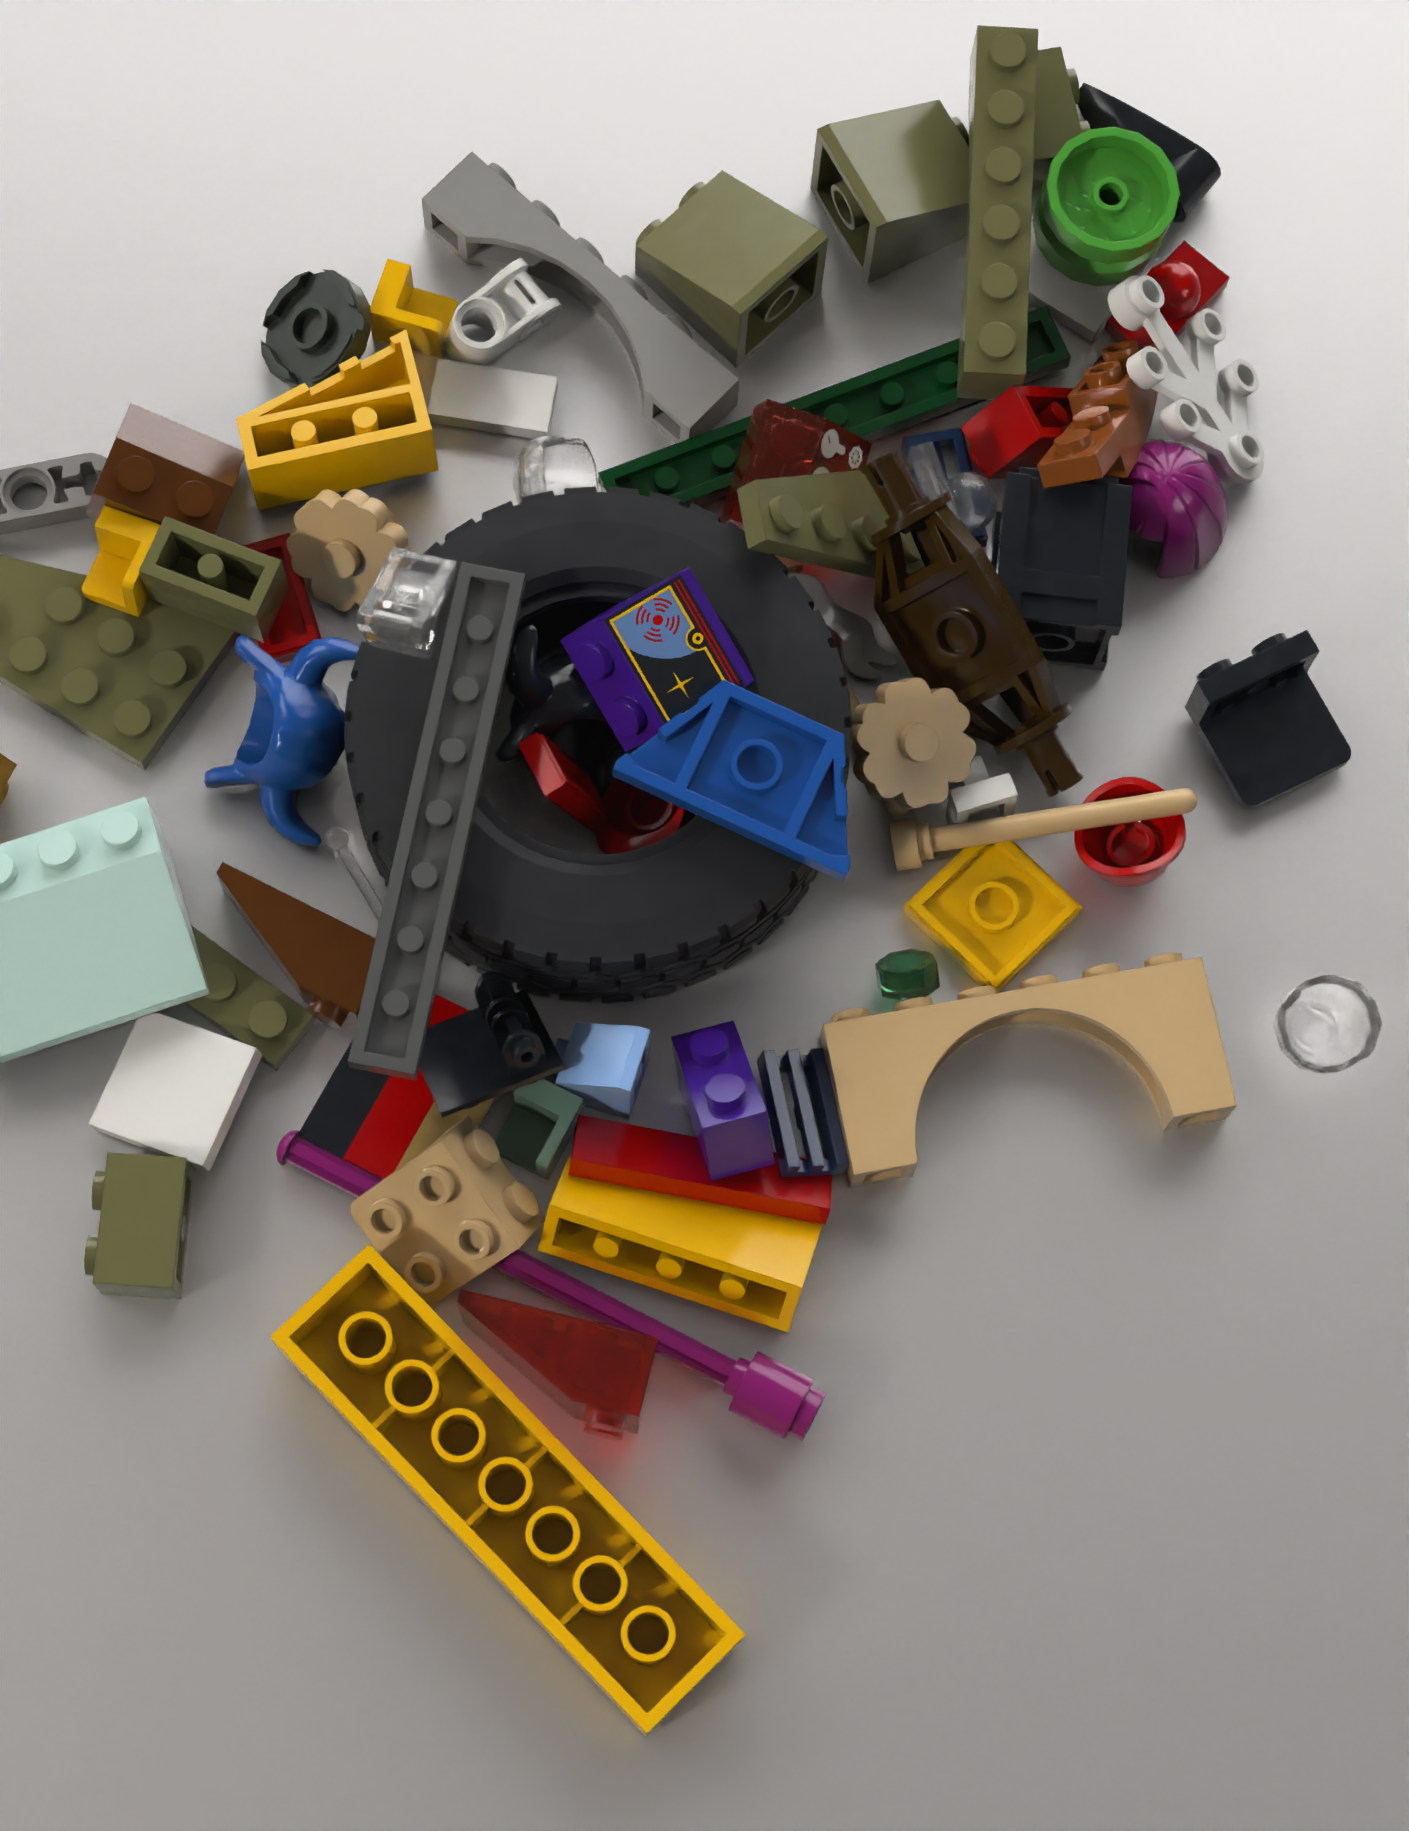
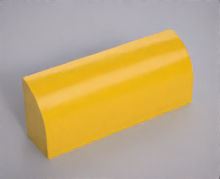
[538,1153,823,1333]

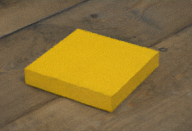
[902,840,1083,993]

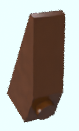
[216,862,376,1029]

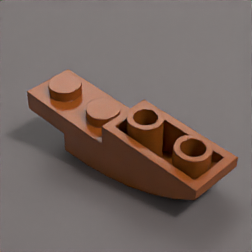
[1037,340,1159,488]

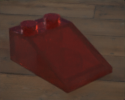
[457,1289,659,1440]

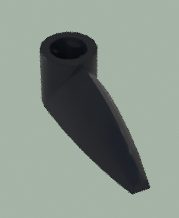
[1077,83,1221,223]

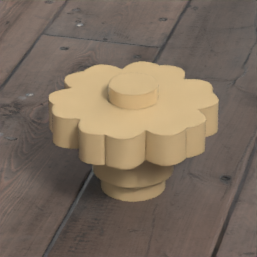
[286,489,413,612]
[851,677,976,808]

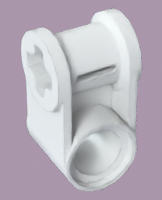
[444,258,562,366]

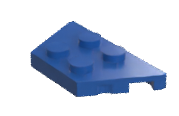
[612,680,850,882]

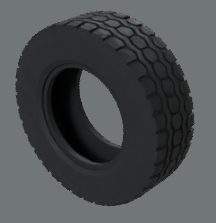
[344,486,853,1003]

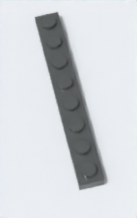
[348,562,526,1081]

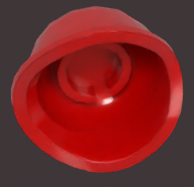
[1074,777,1186,887]

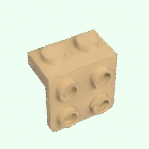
[350,1115,545,1307]

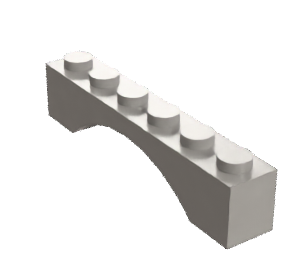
[422,152,739,443]

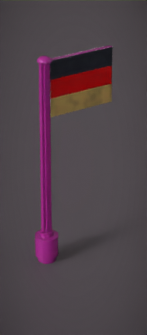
[276,993,826,1441]

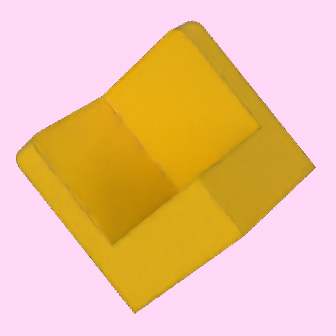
[370,259,458,358]
[82,505,160,617]

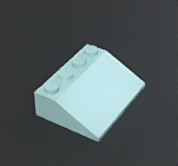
[0,796,210,1063]

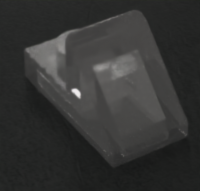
[356,547,456,660]

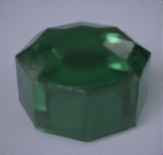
[875,949,940,1002]

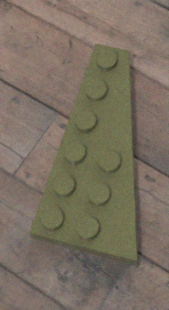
[0,555,241,771]

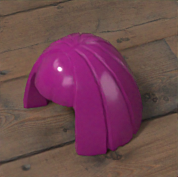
[1119,439,1228,579]

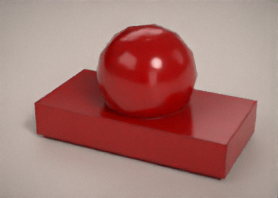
[1104,240,1230,346]

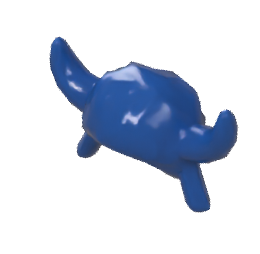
[204,635,360,846]

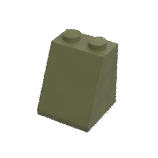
[810,100,969,284]
[635,170,828,368]

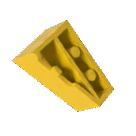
[236,329,439,510]

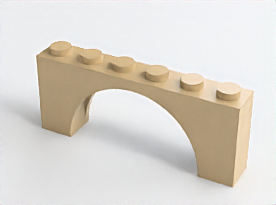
[819,953,1237,1188]

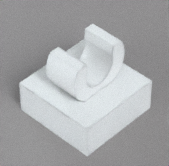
[946,755,1018,825]

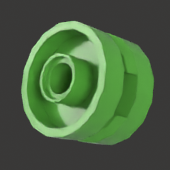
[1032,127,1180,286]

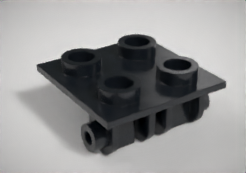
[419,971,565,1118]

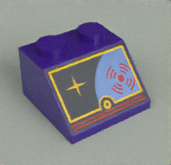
[560,567,754,752]

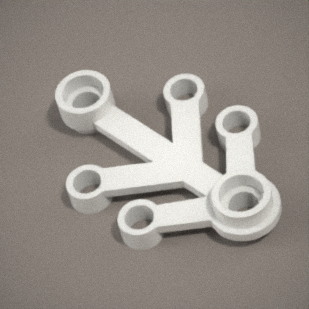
[1108,275,1264,485]

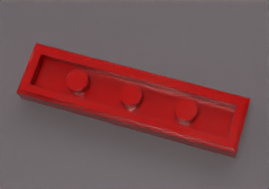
[568,1114,832,1225]

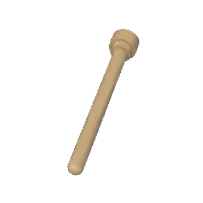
[890,788,1197,871]

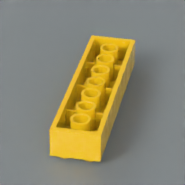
[270,1244,746,1737]

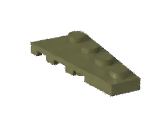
[737,465,924,579]

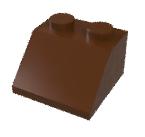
[85,403,244,535]

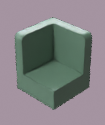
[495,1078,584,1180]

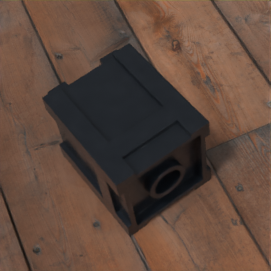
[990,467,1133,671]

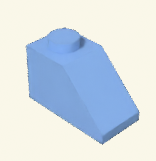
[549,1022,651,1120]

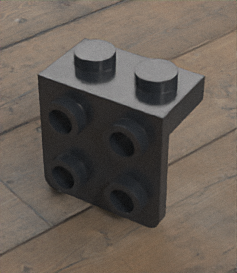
[1185,630,1351,809]

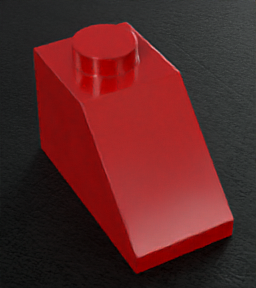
[961,385,1074,479]

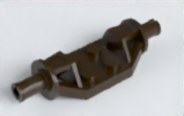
[860,448,1084,797]

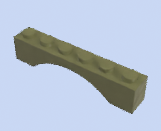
[957,25,1038,400]

